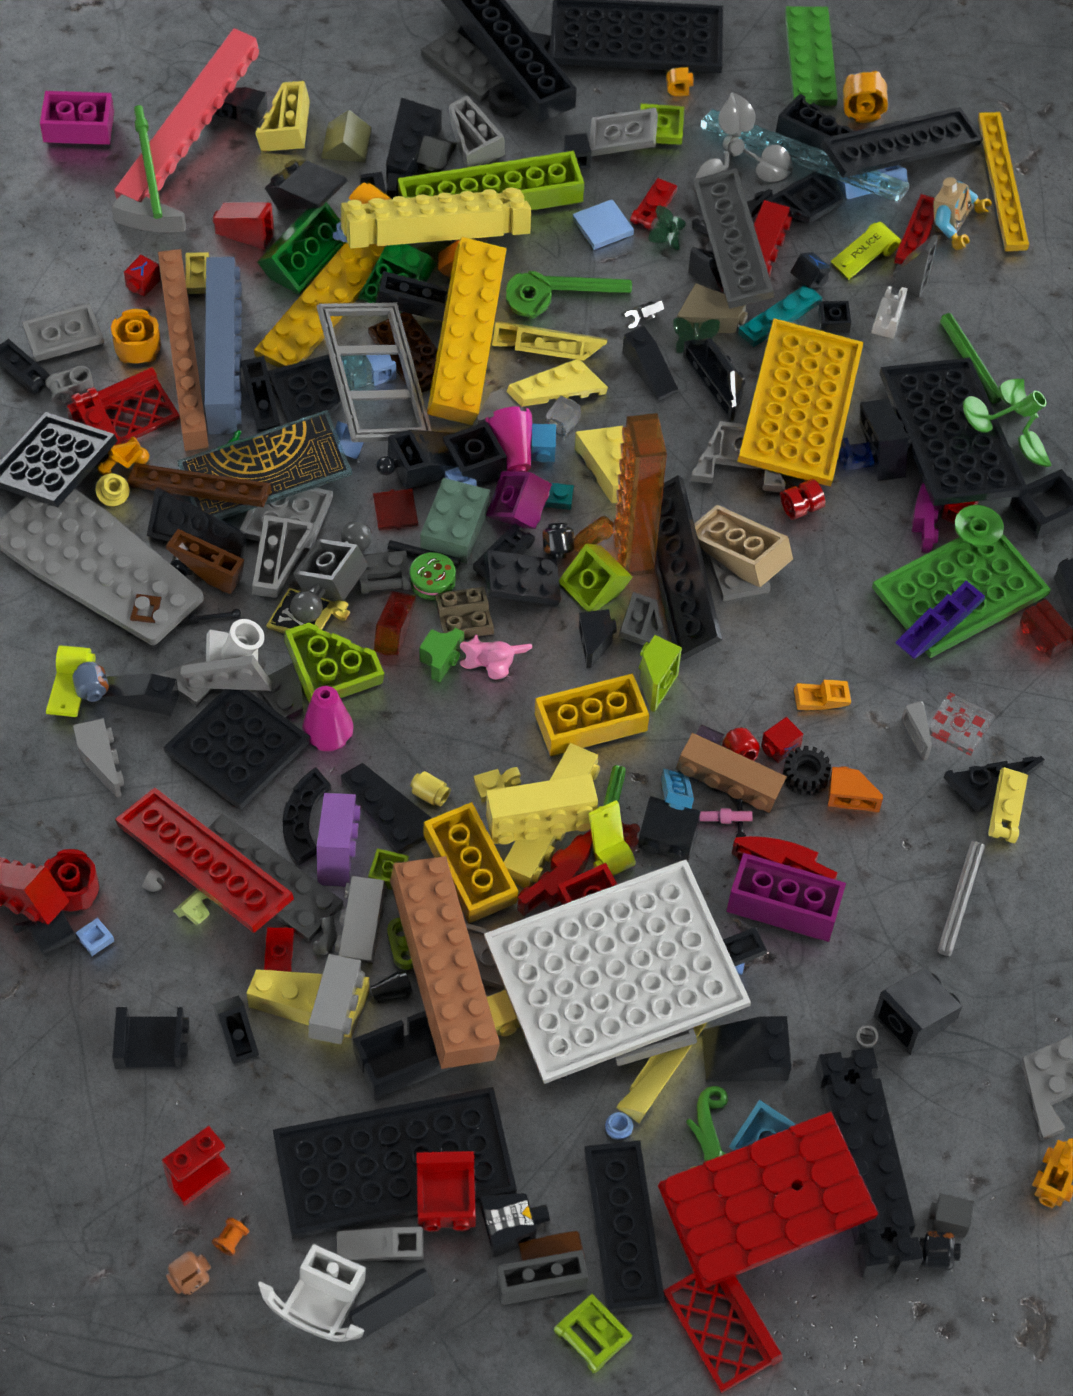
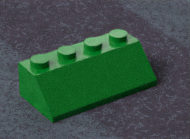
[257,202,346,294]

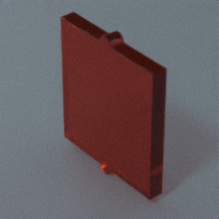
[373,489,419,530]

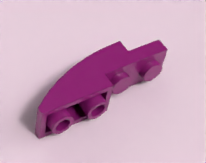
[912,482,943,553]

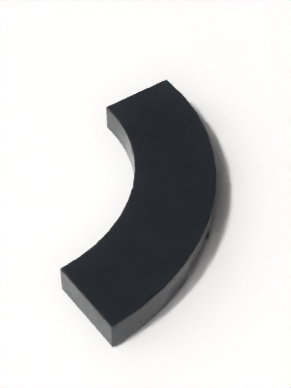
[282,767,331,867]

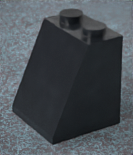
[873,968,962,1055]

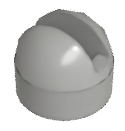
[142,868,165,892]
[856,1025,878,1048]

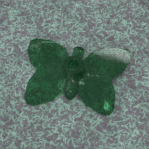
[648,205,686,250]
[673,318,720,353]

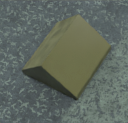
[322,110,372,163]

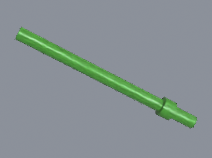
[134,105,163,219]

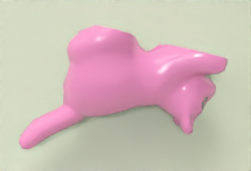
[460,635,532,680]

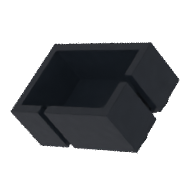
[353,1011,452,1100]

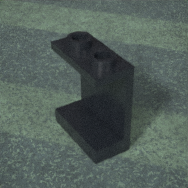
[112,1007,190,1069]

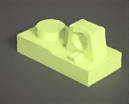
[173,889,211,925]

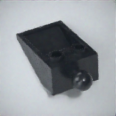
[376,430,457,489]

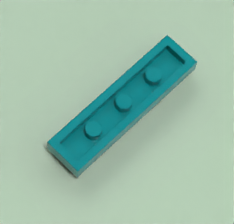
[738,285,822,348]

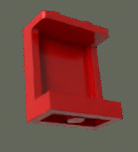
[162,1126,231,1206]
[417,1151,476,1232]

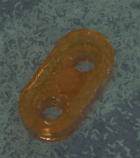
[574,516,614,553]

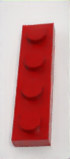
[894,194,935,265]

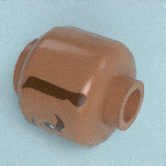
[166,1251,211,1295]

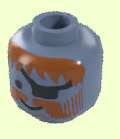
[72,662,109,702]

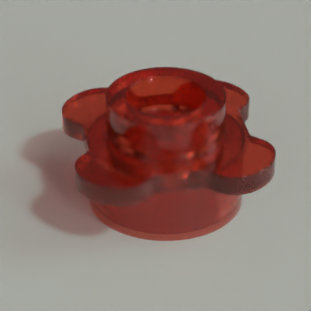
[622,822,640,847]

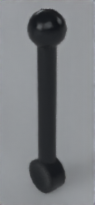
[189,609,241,624]
[734,798,746,837]

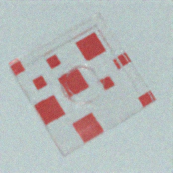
[928,692,995,756]

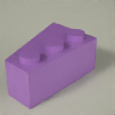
[317,793,361,887]

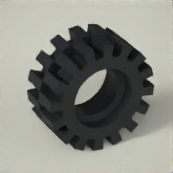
[783,746,831,796]

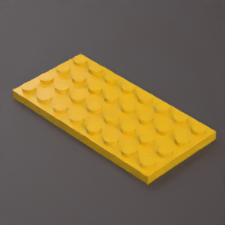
[737,318,863,487]

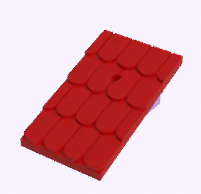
[658,1112,878,1290]

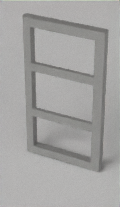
[316,303,432,442]

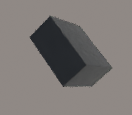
[818,301,851,333]

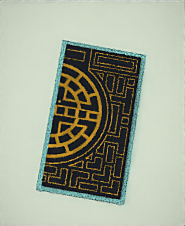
[177,410,353,520]

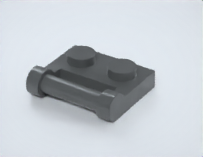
[360,551,411,594]

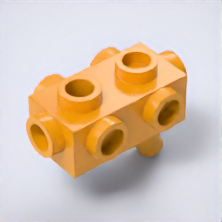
[1032,1138,1073,1208]

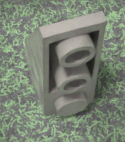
[73,718,124,797]
[337,1227,424,1261]

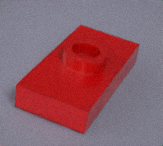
[264,927,295,972]

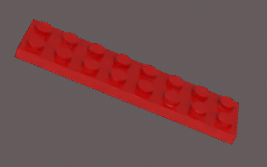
[115,787,294,933]

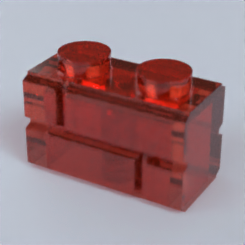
[1020,599,1073,659]

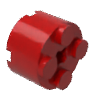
[43,849,99,911]

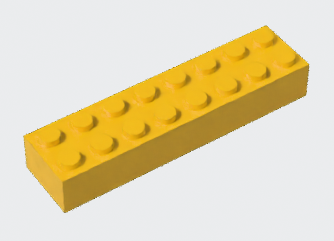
[427,237,507,425]

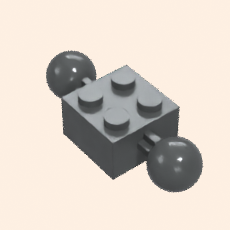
[290,521,372,623]

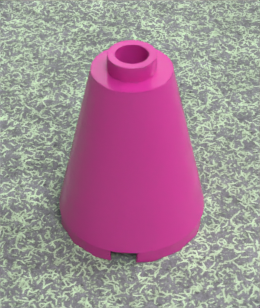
[485,406,532,472]
[302,686,353,751]

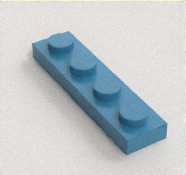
[661,768,694,810]

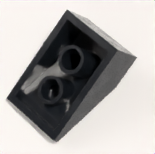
[265,159,348,210]
[702,1016,792,1082]

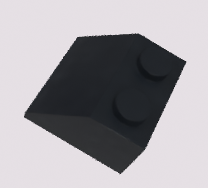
[443,422,507,482]
[638,796,701,862]

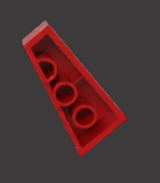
[0,857,70,925]

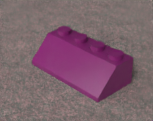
[726,853,846,942]

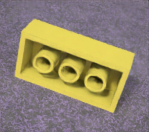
[486,774,598,845]

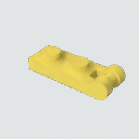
[988,767,1028,844]

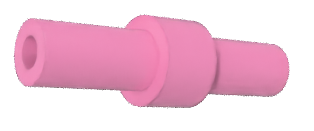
[700,808,752,824]

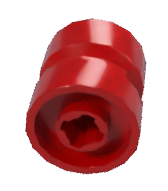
[780,479,825,520]

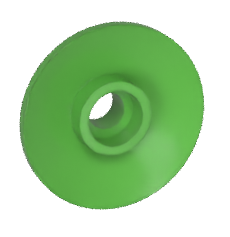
[954,505,1004,547]

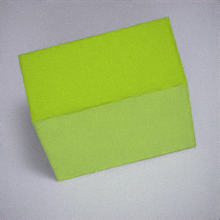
[368,848,409,890]

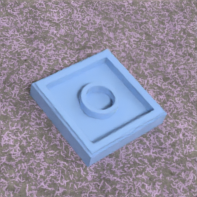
[572,199,634,250]

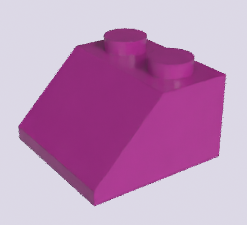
[486,471,552,529]

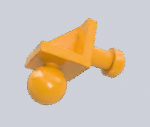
[97,436,149,475]

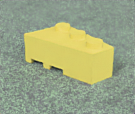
[255,81,310,152]
[574,426,637,503]

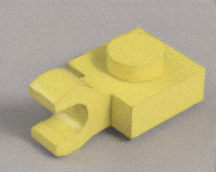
[473,767,521,802]

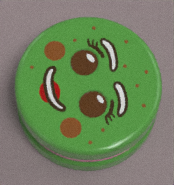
[410,552,456,600]

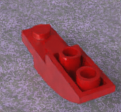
[517,829,593,916]
[731,836,838,880]

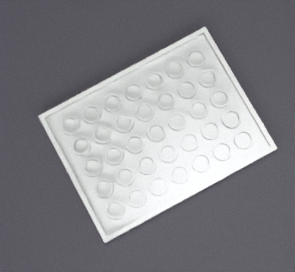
[484,859,751,1084]

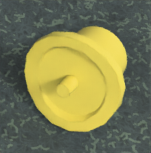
[95,473,130,507]

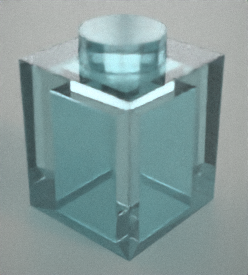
[341,355,372,391]

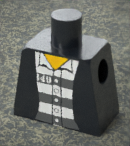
[480,1193,550,1258]

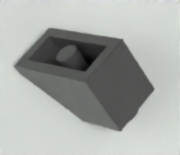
[417,136,457,172]

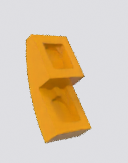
[793,679,851,710]

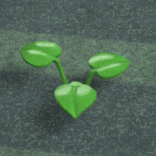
[963,379,1052,467]

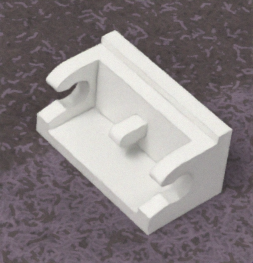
[871,286,908,339]

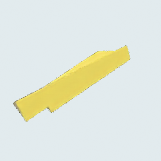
[492,321,607,361]
[616,1022,708,1123]

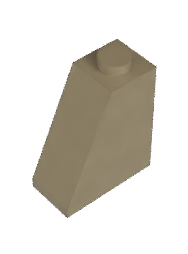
[676,283,748,333]

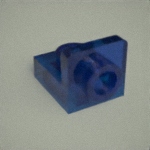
[838,438,874,471]

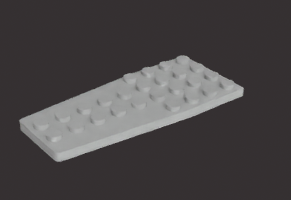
[0,489,204,645]

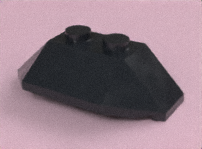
[683,338,745,422]

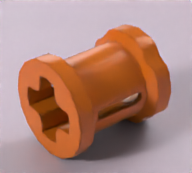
[211,1217,249,1256]

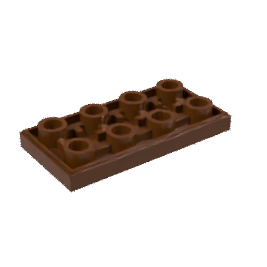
[368,312,438,393]

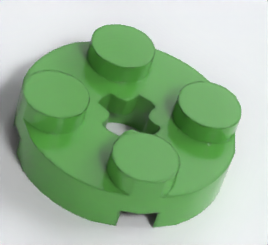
[506,271,552,319]

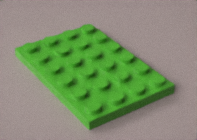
[872,529,1051,658]

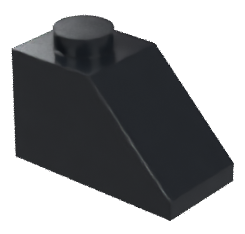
[578,609,617,668]
[212,995,259,1064]

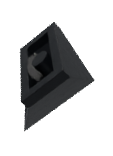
[688,247,724,293]

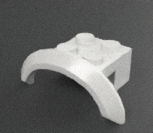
[258,1244,366,1342]

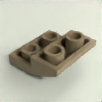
[435,587,494,639]

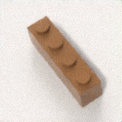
[676,733,787,813]

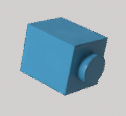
[531,424,556,462]

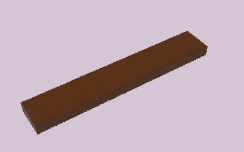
[127,463,272,508]

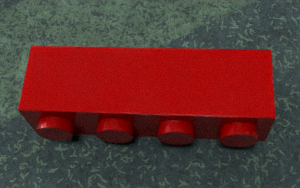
[754,200,792,277]

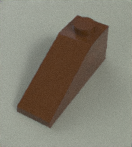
[166,529,245,595]

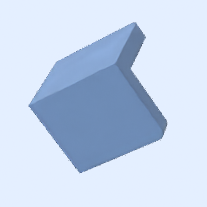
[333,421,364,459]

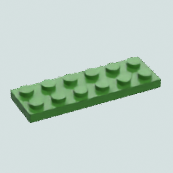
[785,6,838,106]

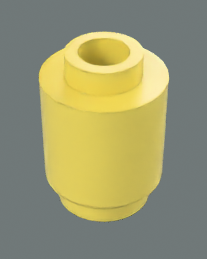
[410,771,451,807]

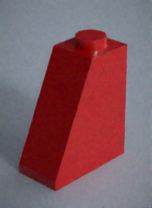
[212,202,274,250]

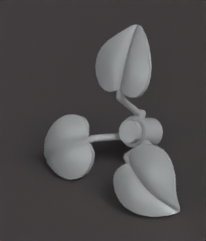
[693,92,793,193]

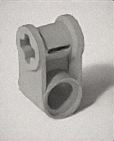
[46,366,94,405]

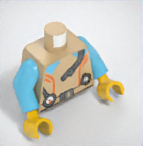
[934,177,992,250]

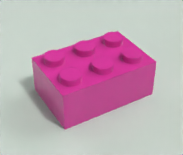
[40,91,115,144]

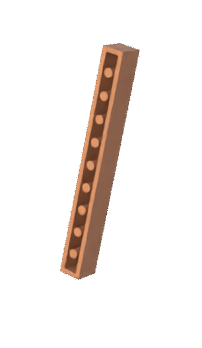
[158,249,209,451]

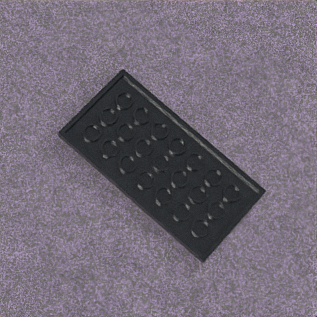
[550,0,723,73]
[879,358,1028,506]
[273,1087,517,1239]

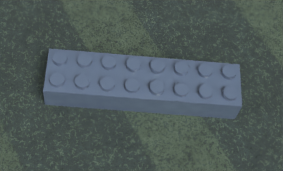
[205,257,242,434]

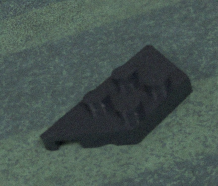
[765,164,843,224]

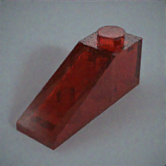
[374,591,416,656]

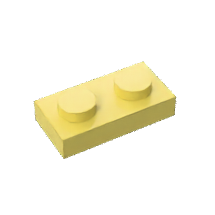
[185,252,209,294]

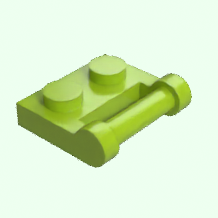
[553,1294,632,1374]

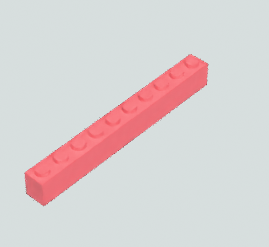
[114,28,259,202]

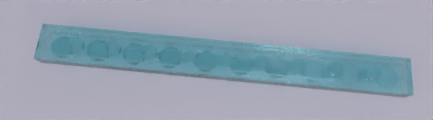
[701,109,909,203]

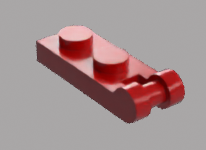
[630,178,678,230]
[71,387,122,454]

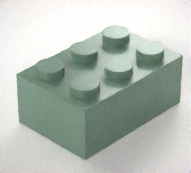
[420,478,490,564]

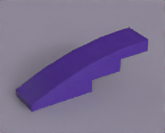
[895,580,985,659]

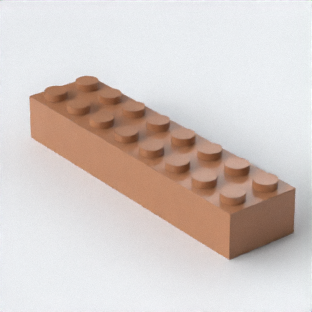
[390,856,500,1069]

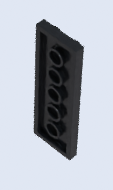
[584,1140,665,1313]

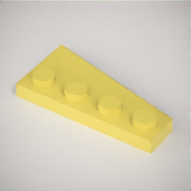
[507,358,608,407]

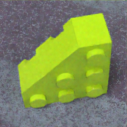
[284,623,384,703]

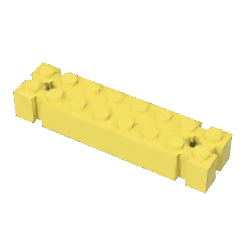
[341,188,531,248]

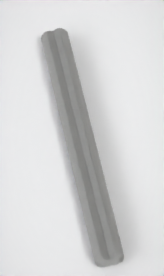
[937,841,985,956]

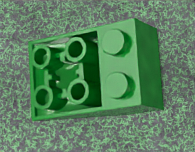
[358,244,437,313]

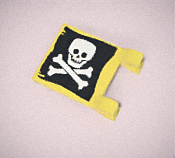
[266,588,350,634]

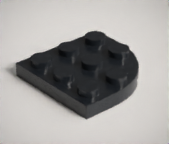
[268,354,341,426]

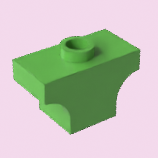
[419,628,464,682]

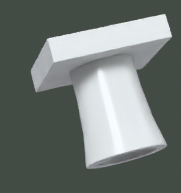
[206,619,264,662]

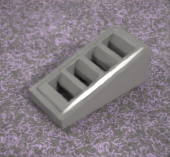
[901,701,932,760]

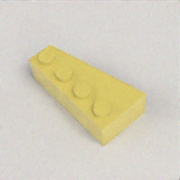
[247,969,370,1039]

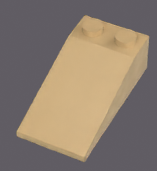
[694,505,793,587]

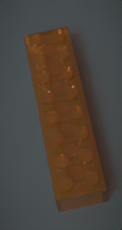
[613,413,667,576]

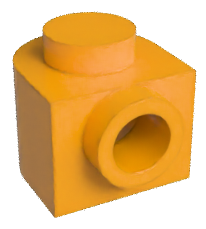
[666,67,693,96]

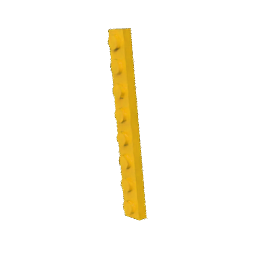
[977,112,1029,251]

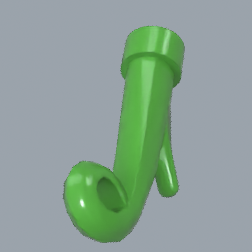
[686,1086,728,1162]

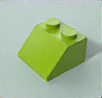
[559,544,633,612]
[638,635,682,712]

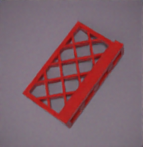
[67,367,180,444]
[664,1273,783,1393]

